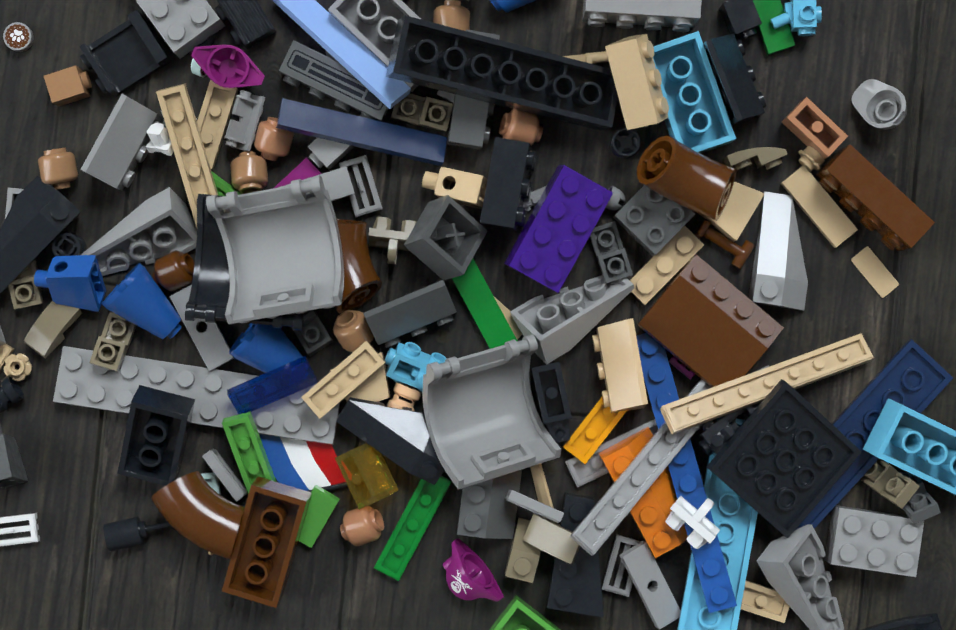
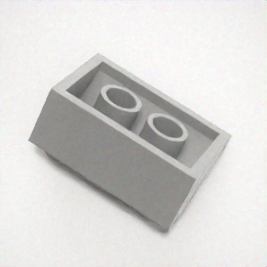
[80,94,162,191]

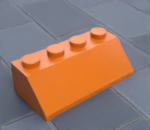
[598,427,688,558]

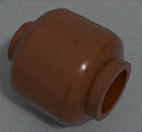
[153,250,195,292]

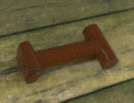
[694,219,755,270]

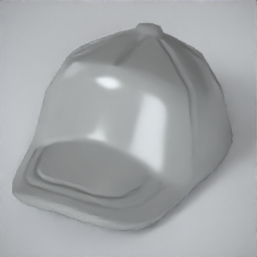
[851,79,907,130]

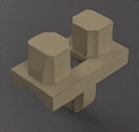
[368,217,417,264]

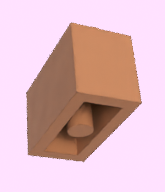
[782,97,848,159]

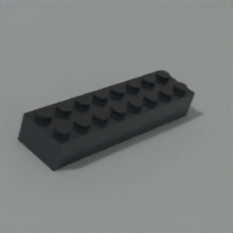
[386,15,618,131]

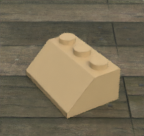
[605,34,669,130]
[592,318,648,413]

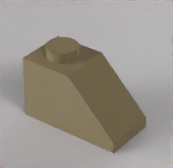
[505,517,541,583]

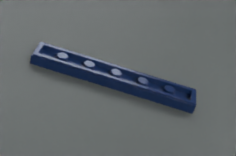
[276,98,447,166]

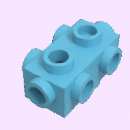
[770,0,822,36]
[384,342,447,392]

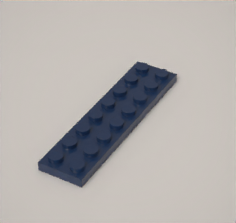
[795,339,953,530]

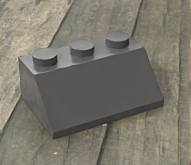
[363,280,457,348]
[457,469,522,539]

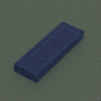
[227,356,318,414]

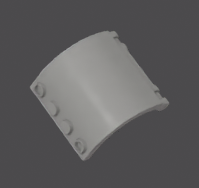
[206,175,344,324]
[422,334,561,489]

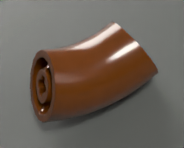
[637,136,737,221]
[335,219,382,313]
[151,471,245,559]

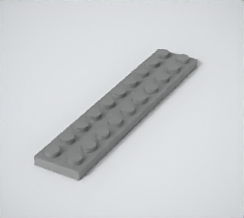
[53,346,340,445]

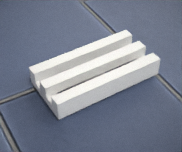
[0,513,40,546]

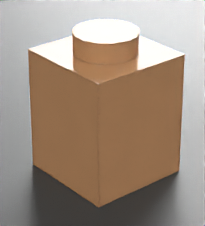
[44,65,92,107]

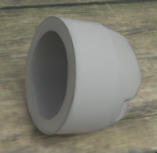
[606,186,625,211]

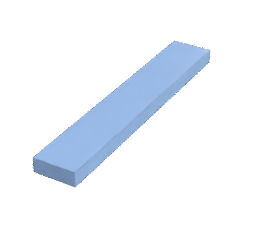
[272,0,411,109]

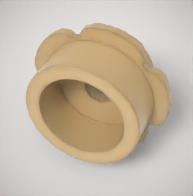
[798,146,825,172]
[4,353,32,381]

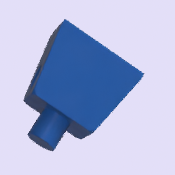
[34,255,106,312]

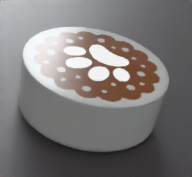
[3,22,34,52]

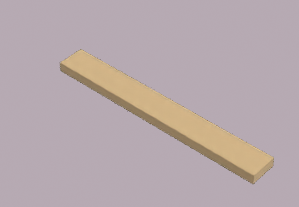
[660,333,874,435]

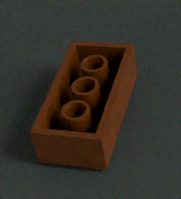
[816,144,935,251]
[222,476,312,608]

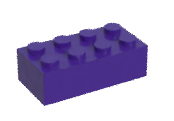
[504,165,613,293]

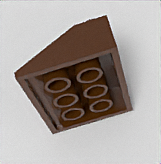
[637,254,784,387]

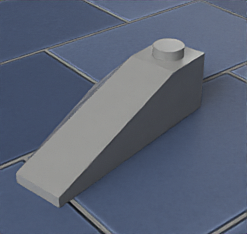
[81,187,197,276]
[748,191,808,311]
[510,275,634,364]
[757,524,844,630]

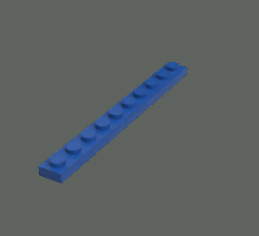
[636,333,737,613]

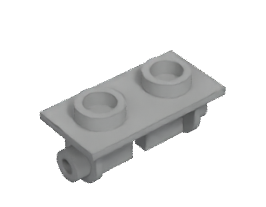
[224,90,265,151]

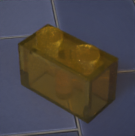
[335,443,398,509]

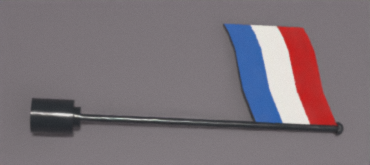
[103,434,360,552]

